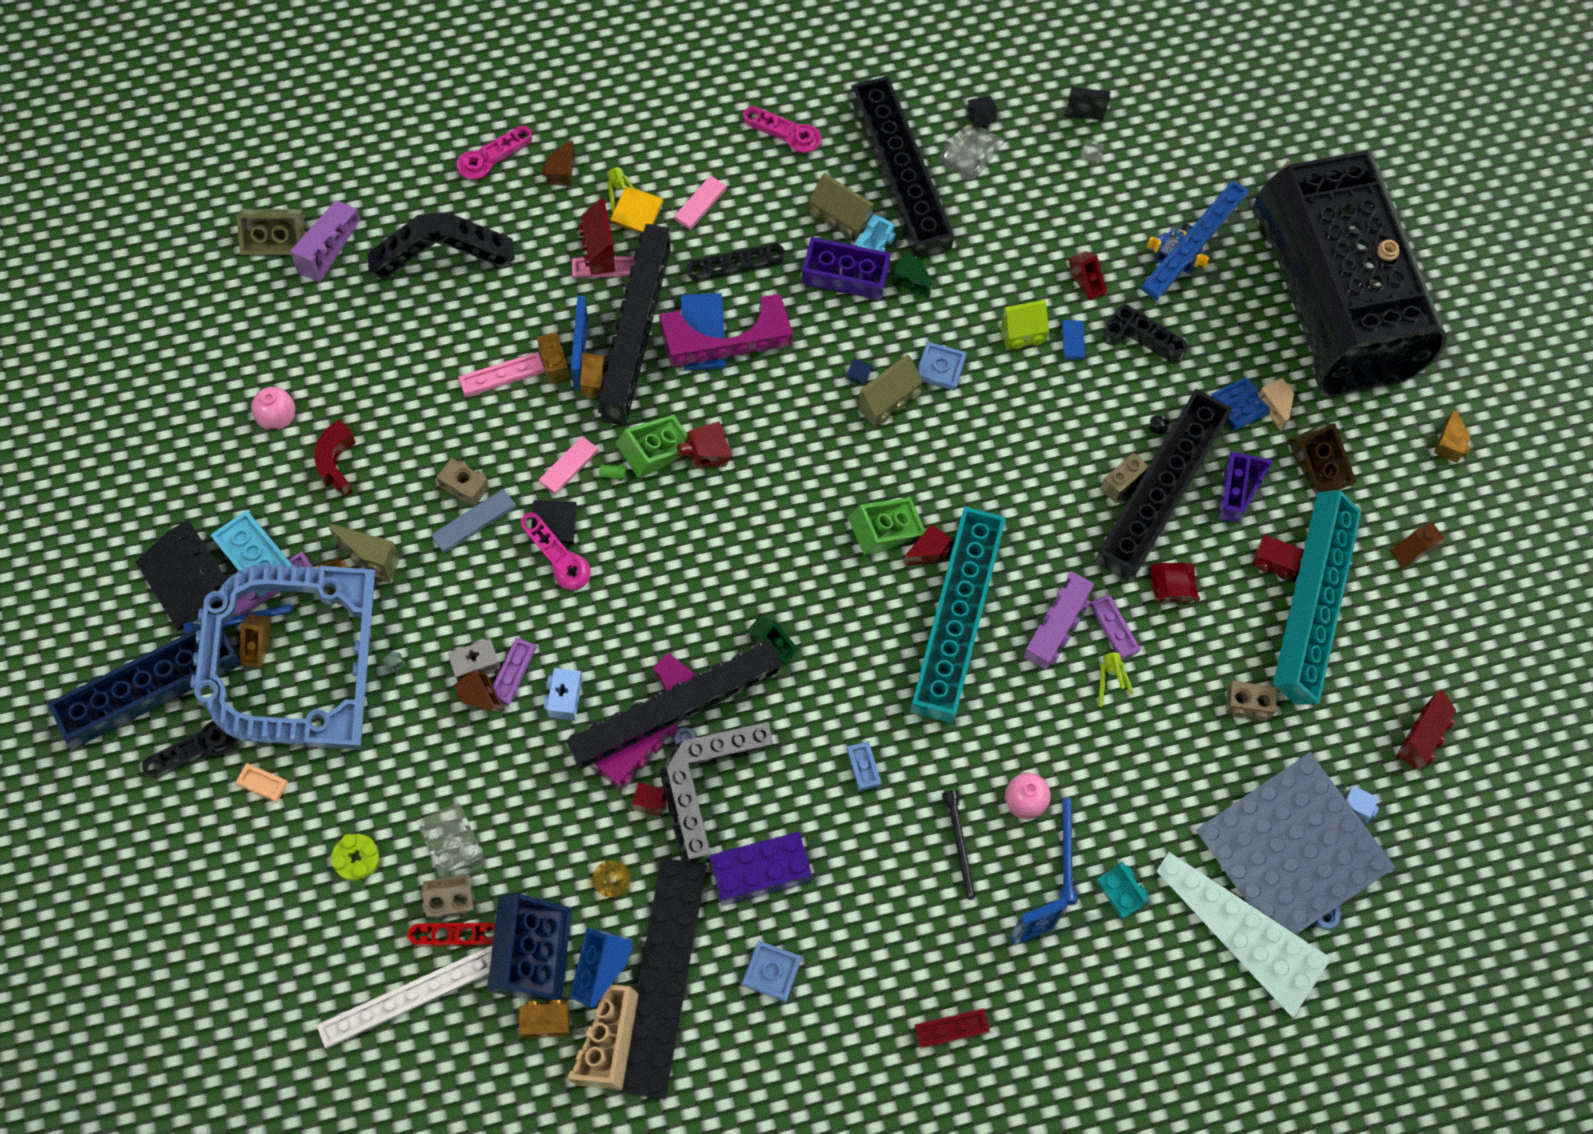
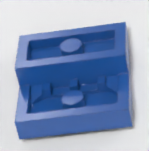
[1211,377,1270,431]

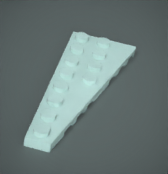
[1157,852,1331,1017]

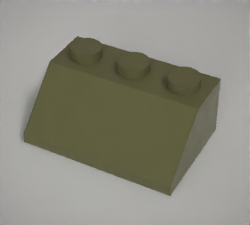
[808,173,873,242]
[236,209,305,255]
[858,354,923,427]

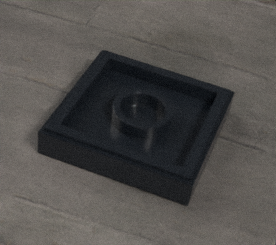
[1065,87,1111,121]
[530,500,577,544]

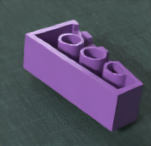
[290,200,360,283]
[1023,571,1094,670]

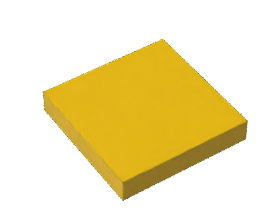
[610,186,663,233]

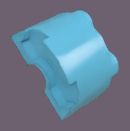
[854,214,896,252]

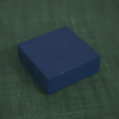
[846,358,873,385]

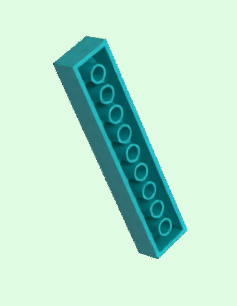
[1273,490,1362,705]
[910,506,1006,724]

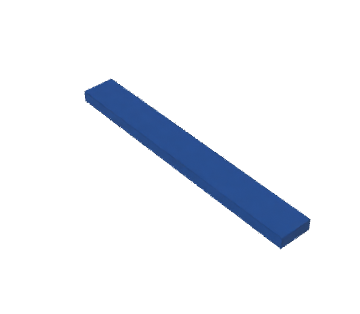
[1140,180,1249,301]

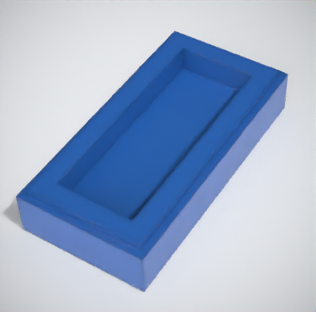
[1062,320,1085,360]

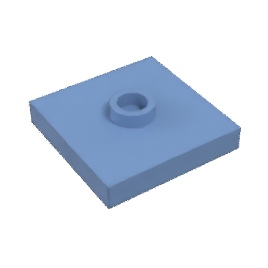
[918,342,967,391]
[741,940,802,1002]

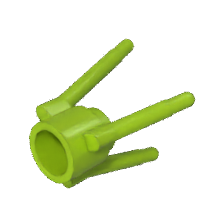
[606,167,635,213]
[1098,652,1134,707]

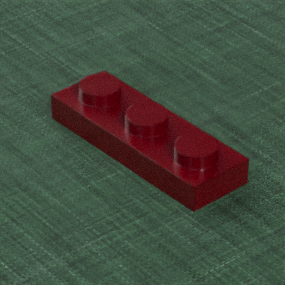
[914,1008,990,1049]

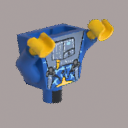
[1146,224,1209,274]

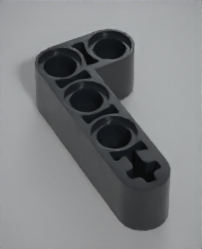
[1102,305,1188,364]

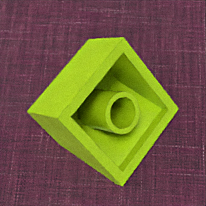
[1000,300,1049,349]

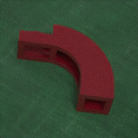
[314,419,356,497]

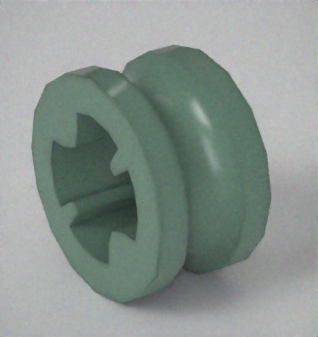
[382,652,405,673]

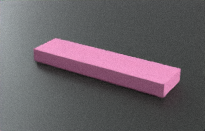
[572,256,636,278]
[458,352,545,398]

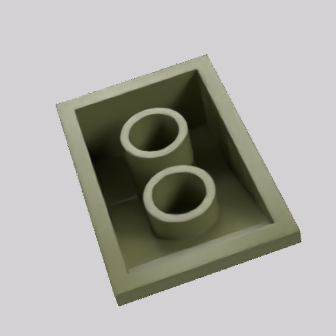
[329,524,400,582]

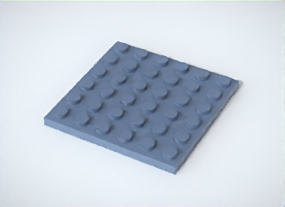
[1196,752,1396,935]

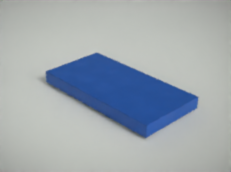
[681,293,726,370]
[571,296,588,390]
[1009,897,1069,945]

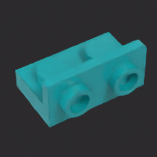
[1096,862,1149,920]

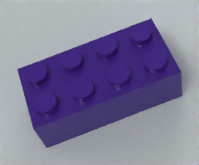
[801,237,891,300]
[710,831,812,906]

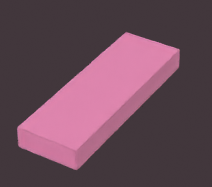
[674,175,727,230]
[539,436,599,495]

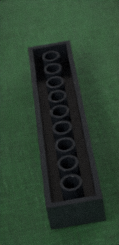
[850,76,954,258]
[597,224,671,426]
[1094,389,1233,583]

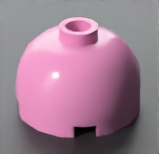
[251,387,295,430]
[1004,772,1051,820]

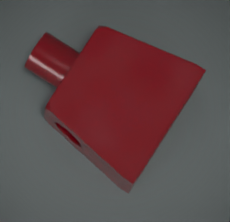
[677,421,732,467]

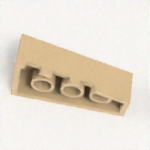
[567,985,639,1090]

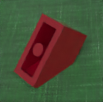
[1068,251,1107,300]
[904,524,952,566]

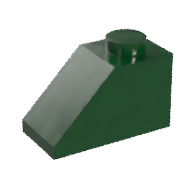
[892,253,932,298]
[746,616,799,665]

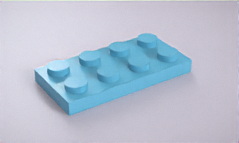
[210,510,293,597]

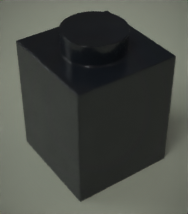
[965,96,997,127]

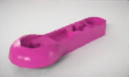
[743,106,821,154]
[457,126,532,180]
[521,513,591,590]

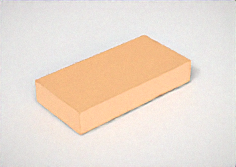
[235,763,288,803]

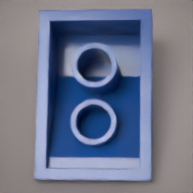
[569,927,633,1008]

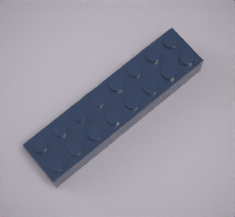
[47,627,242,749]

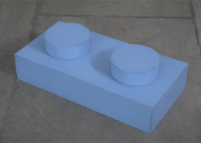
[847,741,881,791]

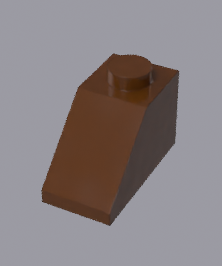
[543,141,575,186]
[1390,522,1445,568]
[454,670,505,712]

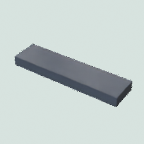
[431,489,516,554]

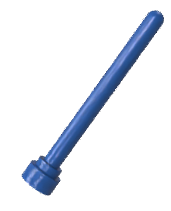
[183,604,293,634]
[1059,797,1078,906]

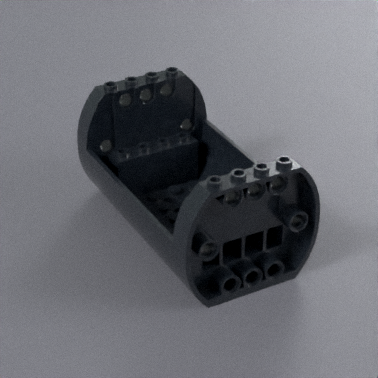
[1253,150,1447,397]

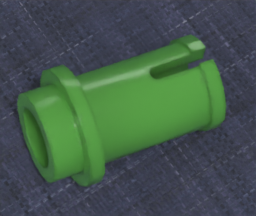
[599,464,627,481]

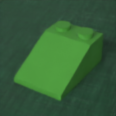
[616,415,688,478]
[847,497,925,555]

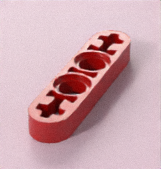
[407,923,495,947]

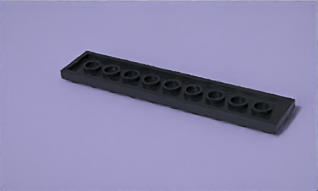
[618,857,707,1100]

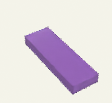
[1090,594,1141,660]
[493,638,537,706]

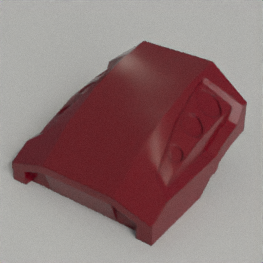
[1149,563,1200,604]

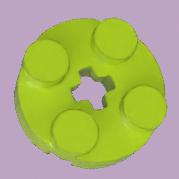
[331,834,380,882]

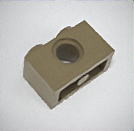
[436,458,489,507]

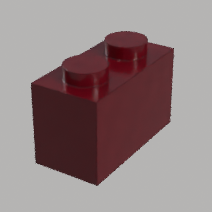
[1251,535,1304,580]

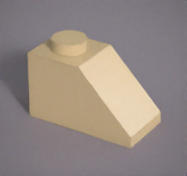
[1258,378,1294,430]

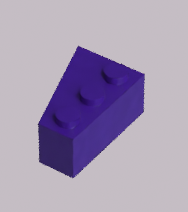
[1217,452,1273,523]

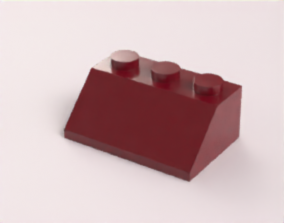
[578,198,615,275]
[1396,689,1457,770]

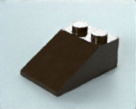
[1288,423,1357,496]

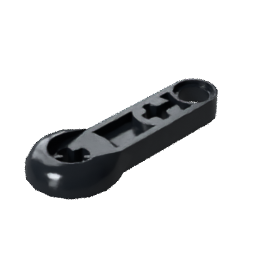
[142,720,238,778]

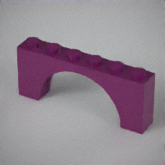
[659,294,793,367]
[590,652,695,790]

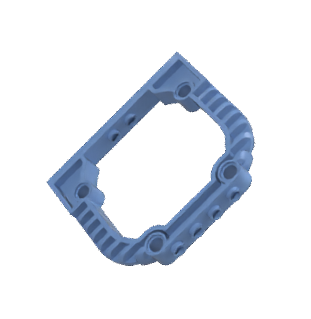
[191,564,375,750]

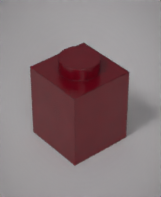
[632,782,667,816]

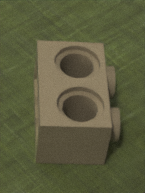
[1100,452,1149,503]
[1226,681,1277,721]
[422,875,474,918]

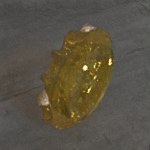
[593,860,630,898]

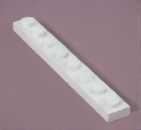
[316,946,492,1049]

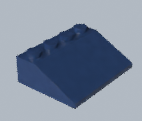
[487,893,572,1001]

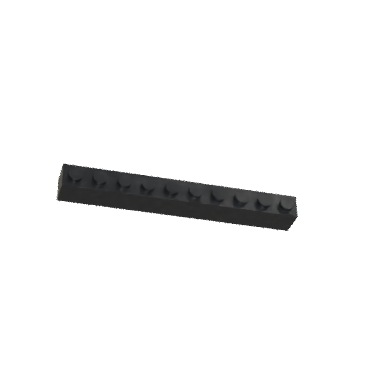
[565,642,783,771]

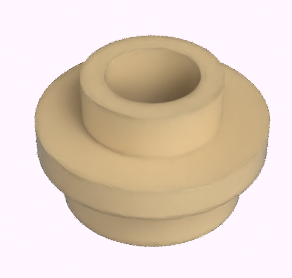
[1377,240,1399,261]

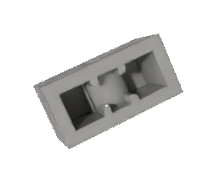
[448,639,501,682]

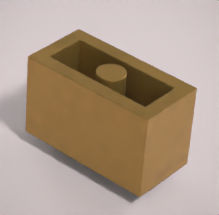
[537,332,569,385]
[519,1000,570,1039]

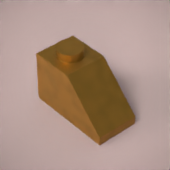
[580,353,606,399]
[1433,410,1471,463]
[240,614,271,668]

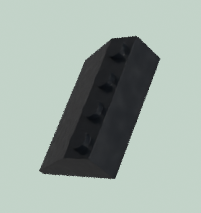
[135,519,227,631]

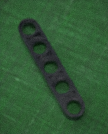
[687,244,784,281]

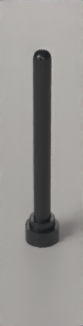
[941,790,975,900]

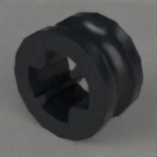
[1149,416,1169,434]

